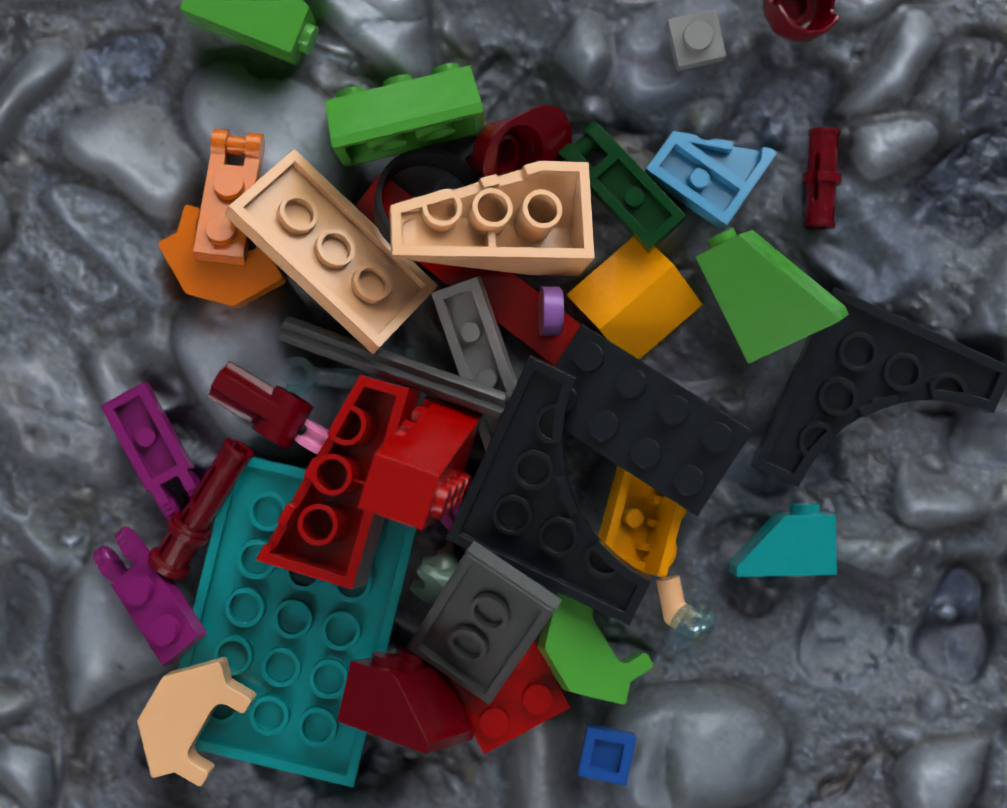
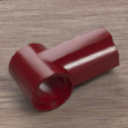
[207,361,314,449]

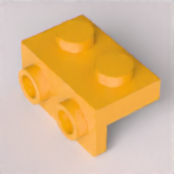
[598,465,688,578]

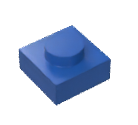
[577,723,636,786]

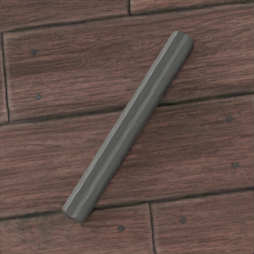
[279,317,510,419]

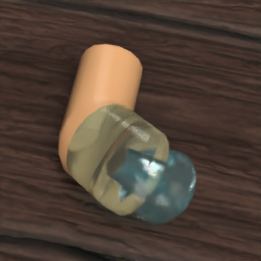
[656,575,716,640]

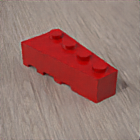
[256,375,421,590]
[357,395,483,530]

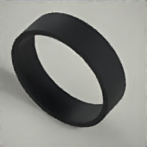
[373,148,479,245]

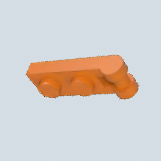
[193,128,265,265]

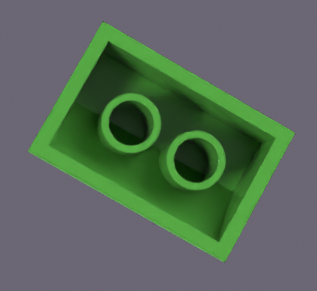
[325,63,485,168]

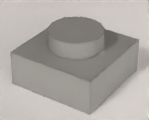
[666,9,726,72]

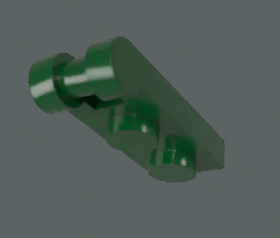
[557,121,686,253]

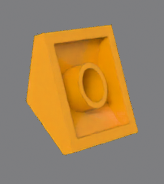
[566,237,703,360]

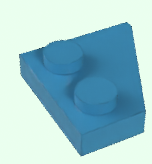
[644,131,778,231]

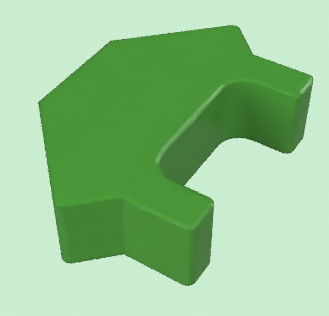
[537,592,653,705]

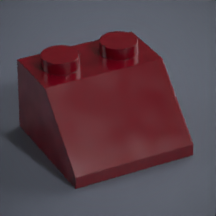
[337,648,475,754]

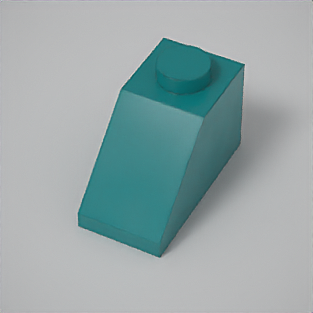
[728,503,837,577]

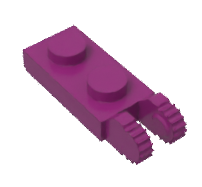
[101,382,200,521]
[92,526,207,666]

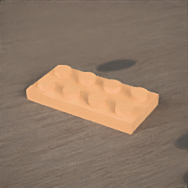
[224,149,438,354]

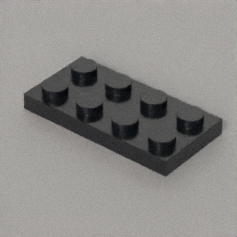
[555,324,753,517]

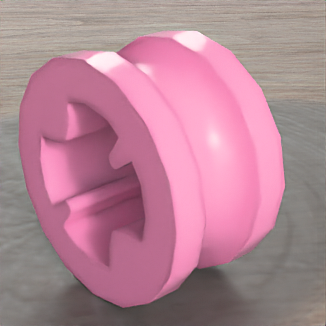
[294,419,329,455]

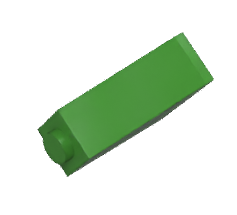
[180,0,319,66]
[696,228,849,364]

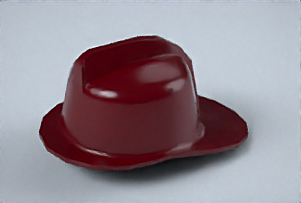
[465,104,572,178]

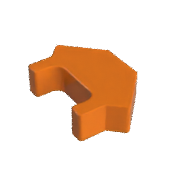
[158,204,287,309]

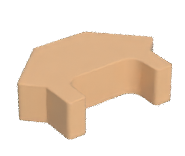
[137,657,257,786]

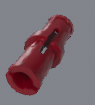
[802,127,842,230]

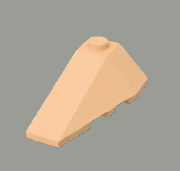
[390,161,595,276]

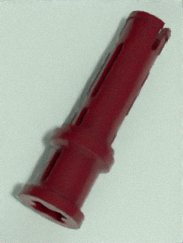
[147,438,254,580]

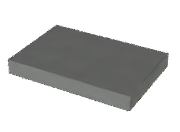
[407,541,562,705]

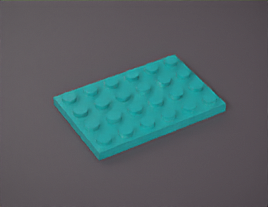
[178,456,417,787]

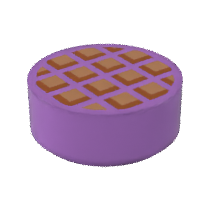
[538,286,564,336]

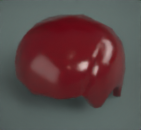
[763,0,840,42]

